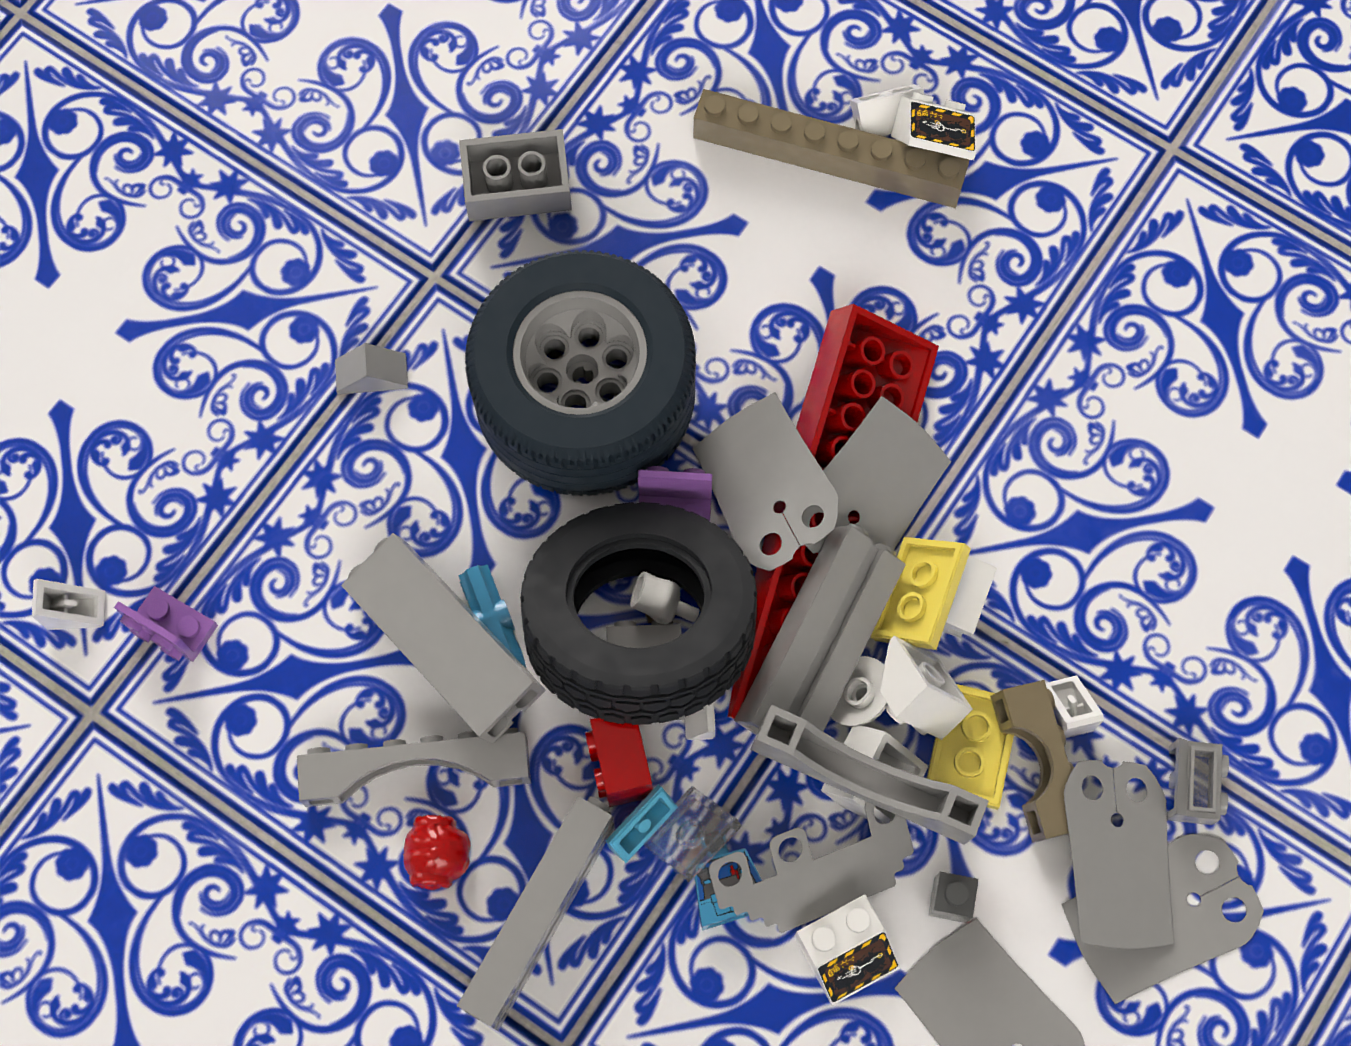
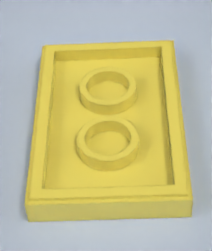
[870,537,971,650]
[927,684,1014,810]

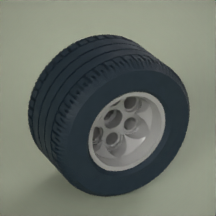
[465,250,696,496]

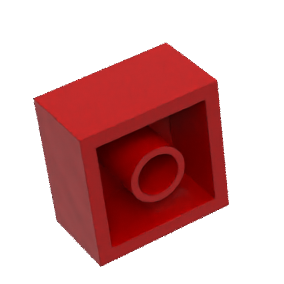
[585,718,653,807]

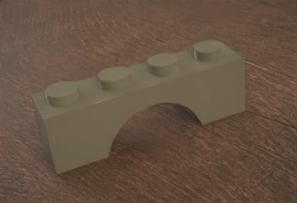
[990,680,1074,843]

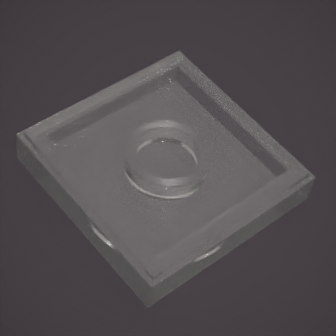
[644,786,742,882]

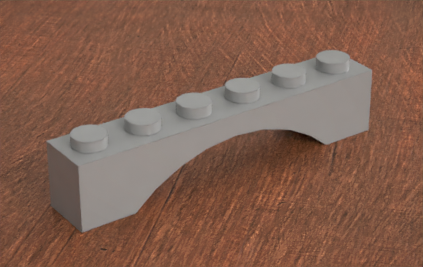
[750,704,989,845]
[297,728,531,807]

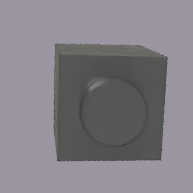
[929,871,979,923]

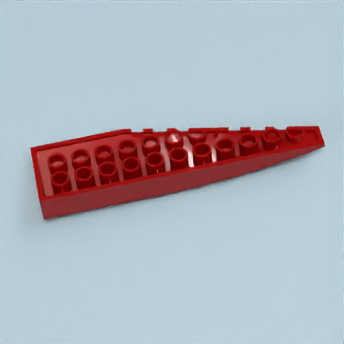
[727,304,939,719]

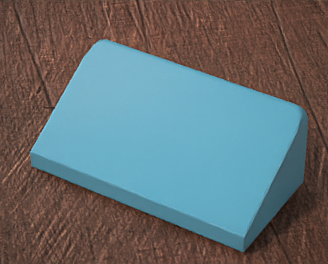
[606,784,678,863]

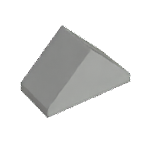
[335,343,408,395]

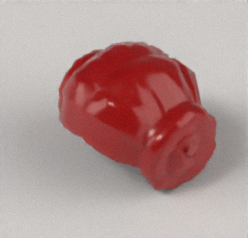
[403,815,471,890]

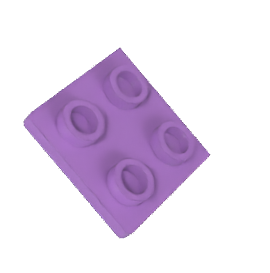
[638,466,712,522]
[114,586,218,662]

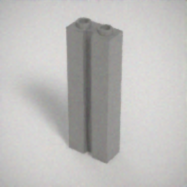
[734,524,906,735]
[341,533,546,744]
[457,796,615,1031]

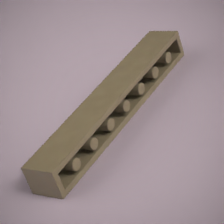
[693,89,970,208]

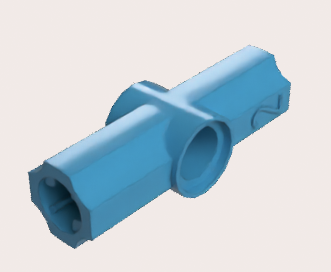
[458,565,526,668]

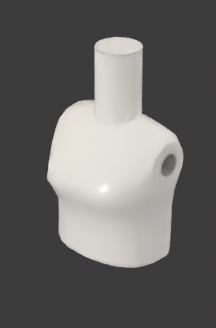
[630,572,699,624]

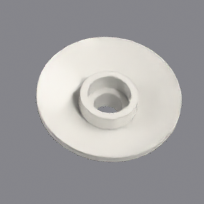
[831,656,888,727]

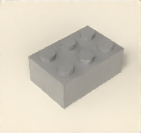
[459,129,572,221]

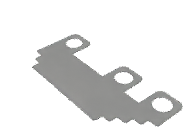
[709,801,914,933]

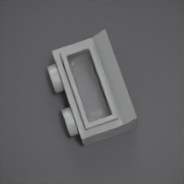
[1167,738,1229,825]

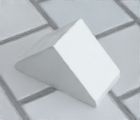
[32,579,105,630]
[1045,675,1104,738]

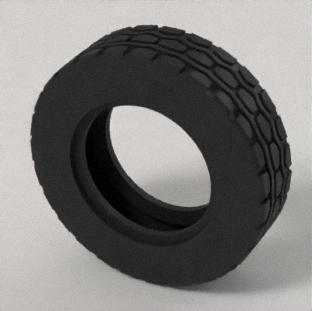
[520,502,757,725]

